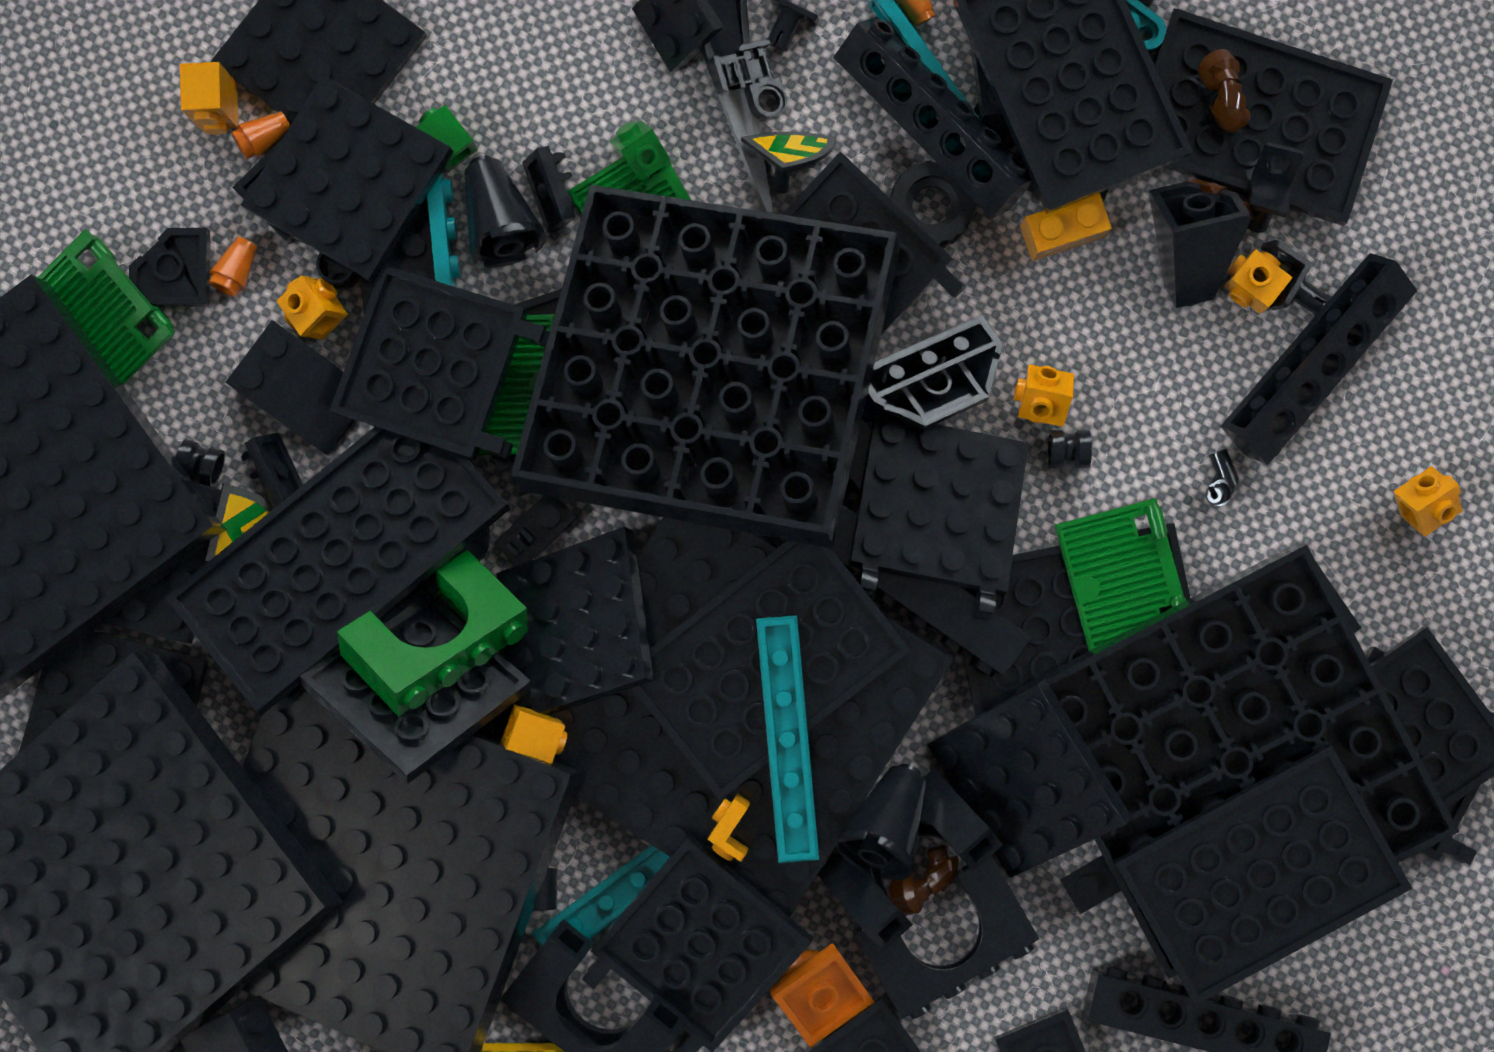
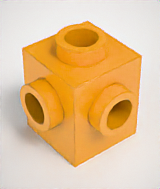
[1224,249,1293,314]
[276,275,348,340]
[1013,364,1074,427]
[1393,466,1463,537]

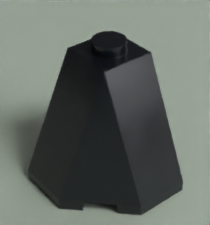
[1149,181,1251,308]

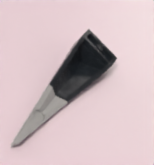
[701,0,773,213]

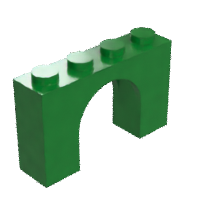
[337,550,528,717]

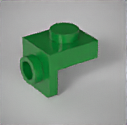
[609,120,670,181]

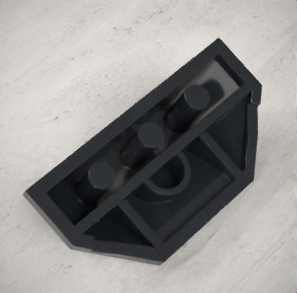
[867,315,1003,430]

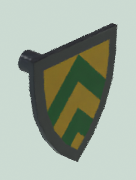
[741,132,836,194]
[204,484,273,561]

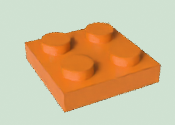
[769,943,874,1048]

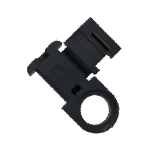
[708,39,787,121]

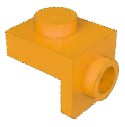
[708,793,751,862]

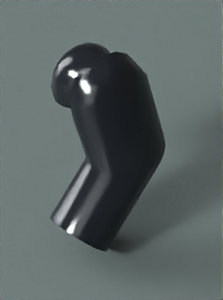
[1205,448,1239,506]

